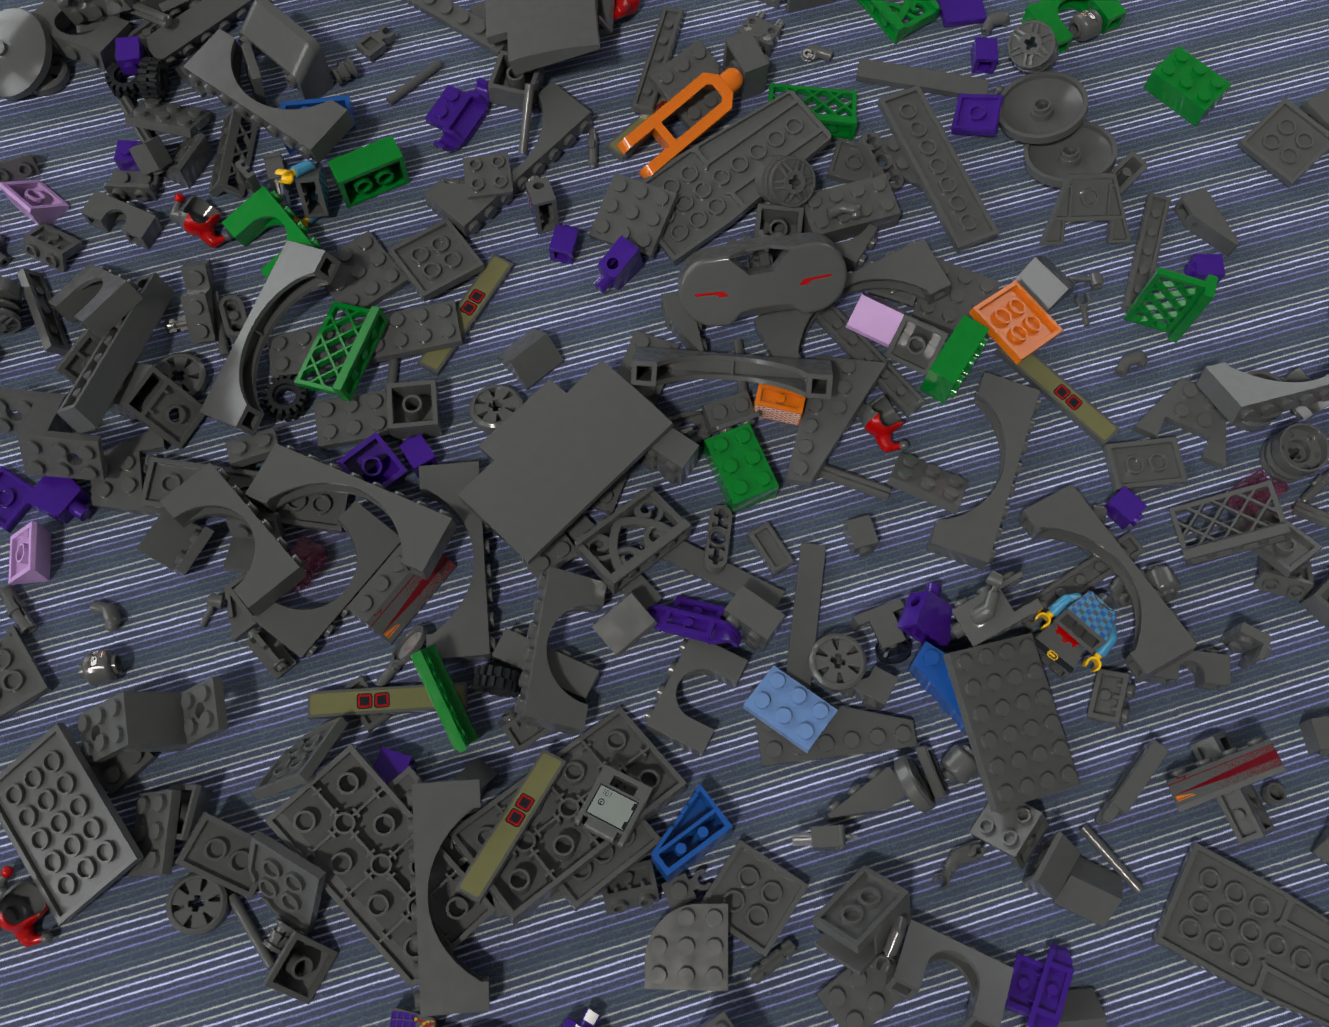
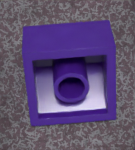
[336,432,407,501]

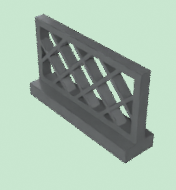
[1169,480,1291,567]

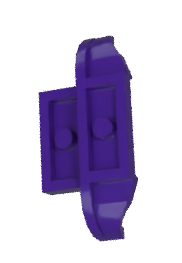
[425,77,490,152]
[647,596,742,648]
[1005,942,1074,1027]

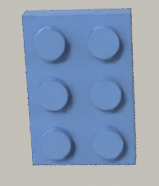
[743,665,838,754]

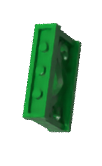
[857,0,940,44]

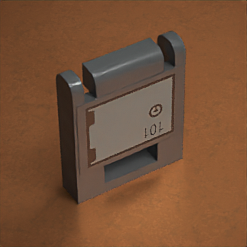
[574,764,654,849]

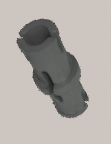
[0,585,38,636]

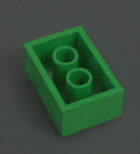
[1143,46,1232,126]
[327,135,410,209]
[919,315,989,404]
[703,423,779,514]

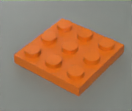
[969,280,1063,365]

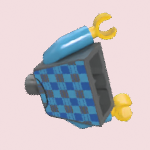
[275,161,329,228]
[1033,591,1118,672]

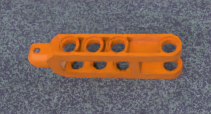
[617,68,744,179]

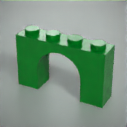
[1021,0,1127,55]
[222,185,323,279]

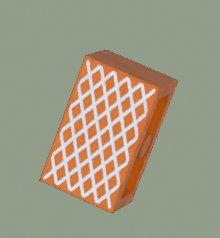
[753,383,806,426]

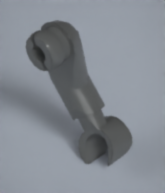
[932,843,985,889]

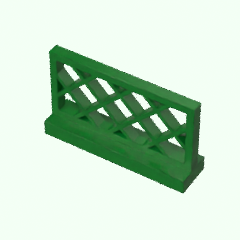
[768,83,857,140]
[1123,267,1218,343]
[294,301,389,402]
[410,644,479,753]

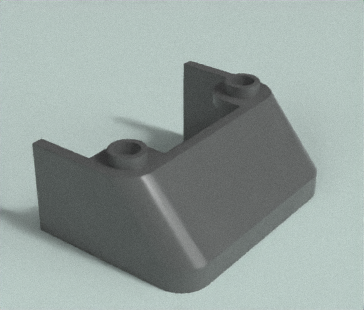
[239,0,334,100]

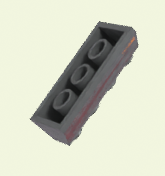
[346,544,456,645]
[1166,736,1286,812]

